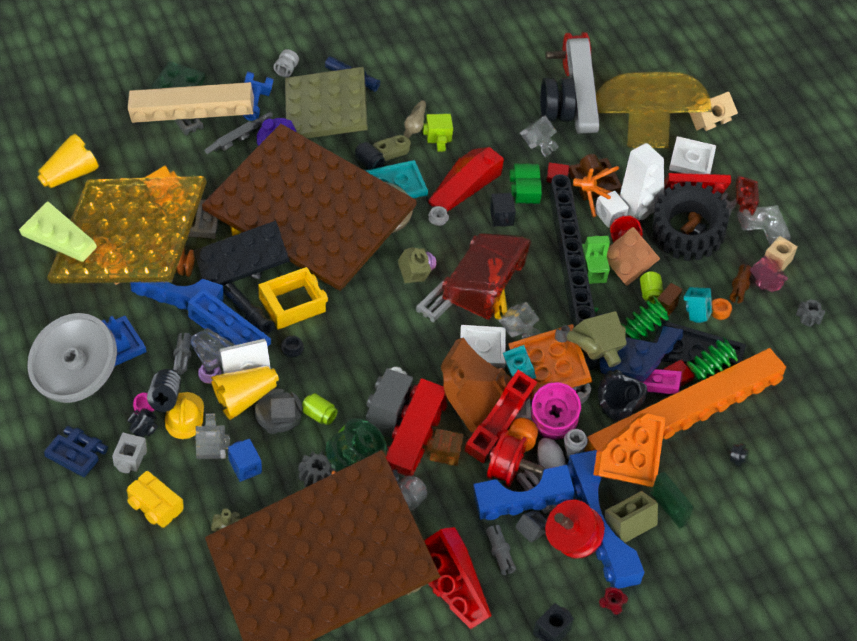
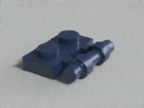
[44,426,108,478]

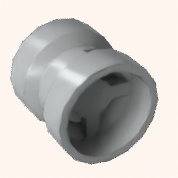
[274,49,299,77]

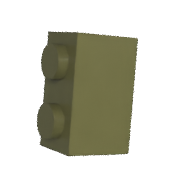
[605,491,658,543]

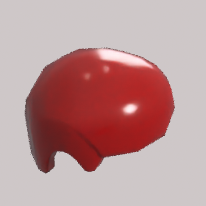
[610,216,643,243]

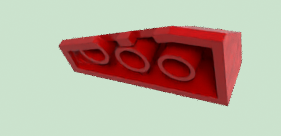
[424,527,491,629]

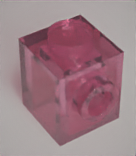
[750,255,788,293]

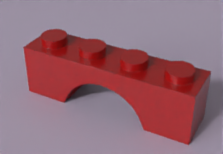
[465,370,537,464]

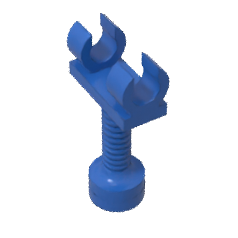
[243,71,274,121]

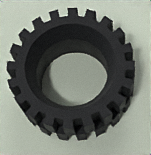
[652,181,729,261]

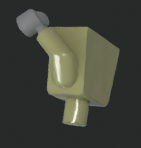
[555,311,627,367]

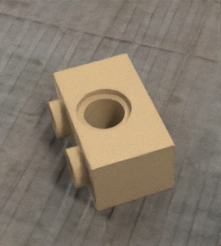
[688,92,738,131]

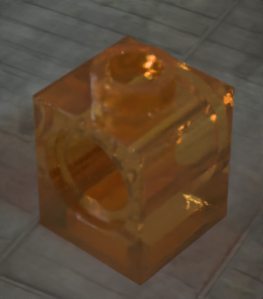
[427,429,464,466]

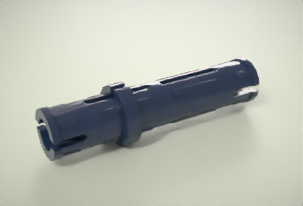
[325,56,380,92]

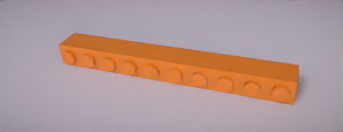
[584,348,786,452]

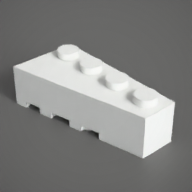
[620,143,664,220]

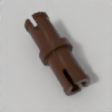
[730,264,752,303]

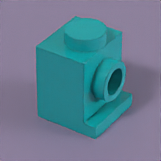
[684,287,712,323]
[503,345,536,379]

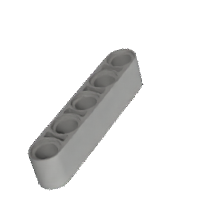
[566,38,599,134]

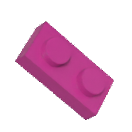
[640,369,682,394]

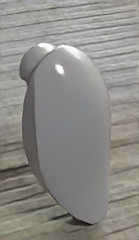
[537,438,566,469]

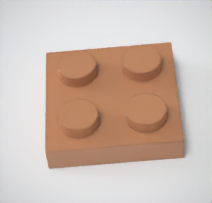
[607,227,660,286]

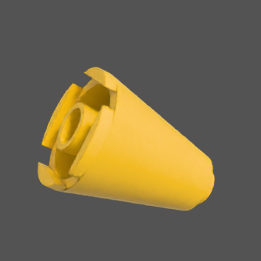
[37,134,99,188]
[211,366,279,420]

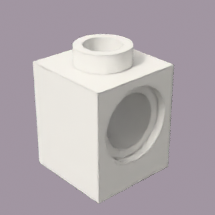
[595,191,629,228]

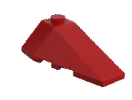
[428,147,504,212]

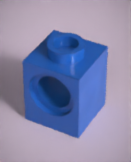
[228,439,262,482]

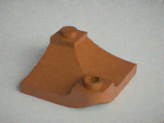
[441,337,511,432]

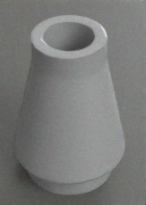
[564,429,587,459]

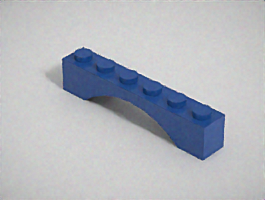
[567,450,644,589]

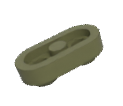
[373,135,411,161]

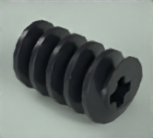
[147,369,181,412]

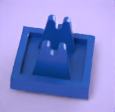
[102,316,146,367]

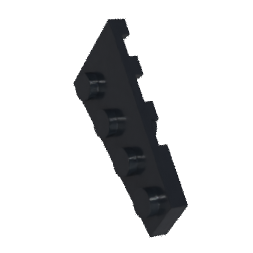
[653,320,746,366]

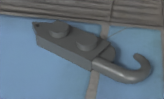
[205,112,273,154]

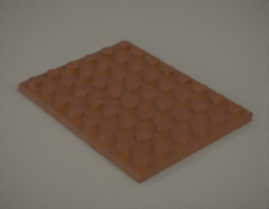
[202,123,416,291]
[205,450,441,641]

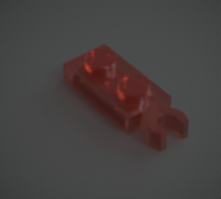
[736,176,759,216]

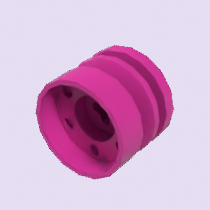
[531,382,581,440]

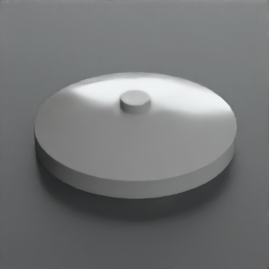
[28,313,117,403]

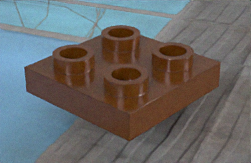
[568,154,622,201]

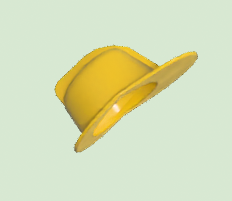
[165,392,204,439]

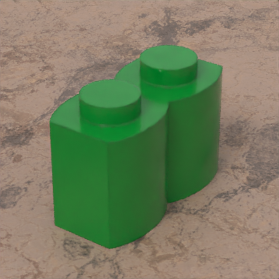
[509,163,542,204]

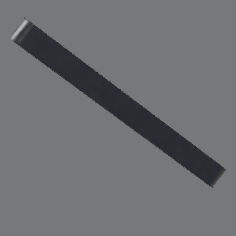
[549,174,599,370]

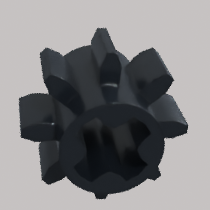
[127,408,159,438]

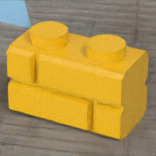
[127,471,184,528]

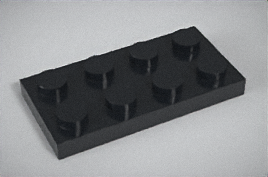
[194,221,290,286]

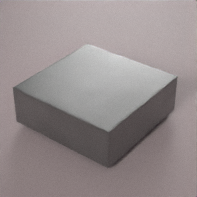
[271,398,295,423]

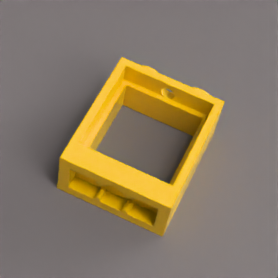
[258,267,328,330]

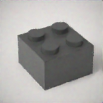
[366,368,413,439]

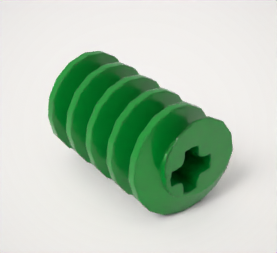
[620,296,669,340]
[686,337,738,381]

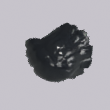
[598,369,648,421]

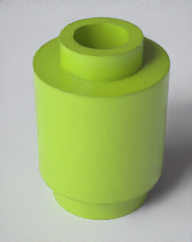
[640,271,664,304]
[302,393,338,425]

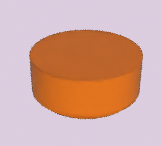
[711,298,732,320]

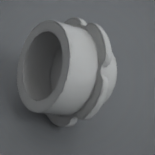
[428,206,449,226]

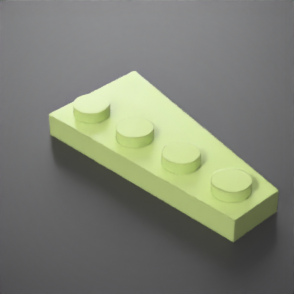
[19,201,97,262]

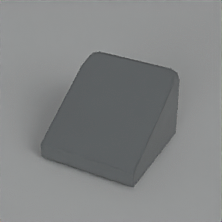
[516,510,547,542]

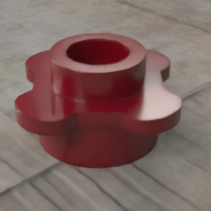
[599,587,628,615]

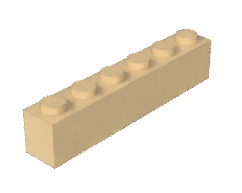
[128,82,254,123]

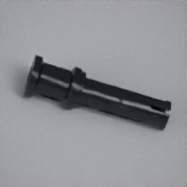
[223,282,275,335]

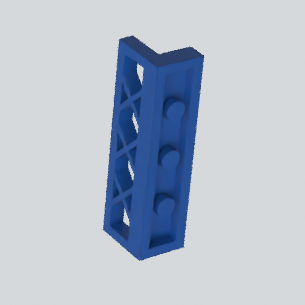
[188,288,271,347]

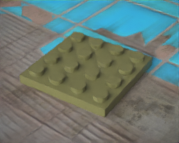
[285,67,368,138]

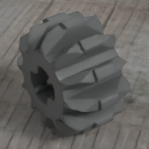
[298,450,338,488]

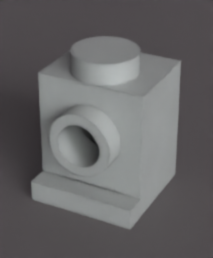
[112,433,147,473]

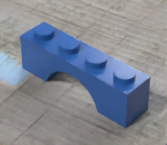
[130,259,224,310]
[473,465,574,520]

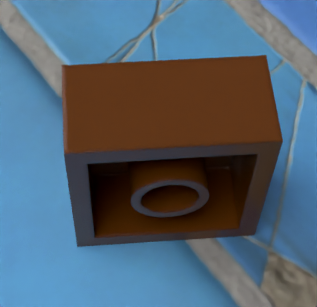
[657,283,683,321]

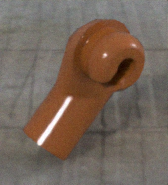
[680,212,703,235]

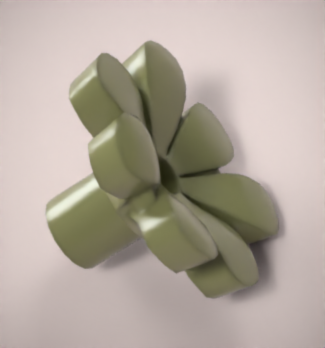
[211,509,241,531]

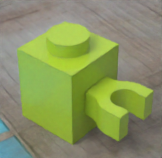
[422,114,453,152]

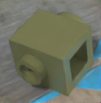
[398,247,431,283]

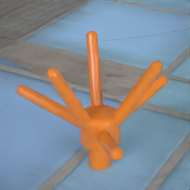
[573,166,620,217]

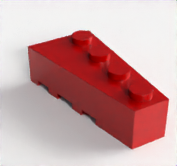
[384,378,448,478]

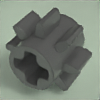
[796,299,825,327]

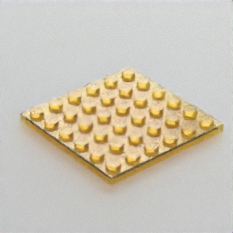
[47,176,207,283]

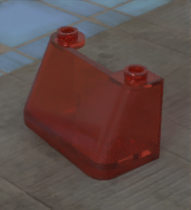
[442,233,531,320]

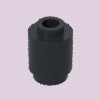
[355,142,385,170]

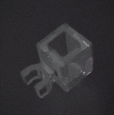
[520,115,559,157]
[499,302,541,339]
[196,413,230,459]

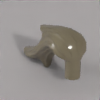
[404,101,426,138]

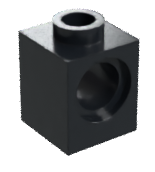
[489,193,516,227]
[533,603,574,641]

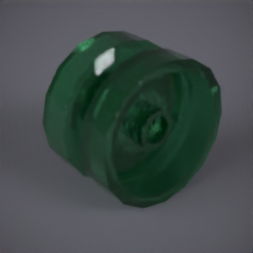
[325,418,388,472]

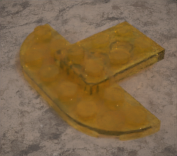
[596,72,712,148]

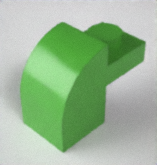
[582,236,610,284]

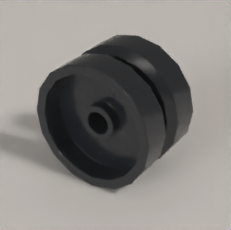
[540,78,575,121]

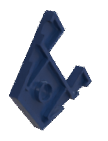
[600,314,683,382]

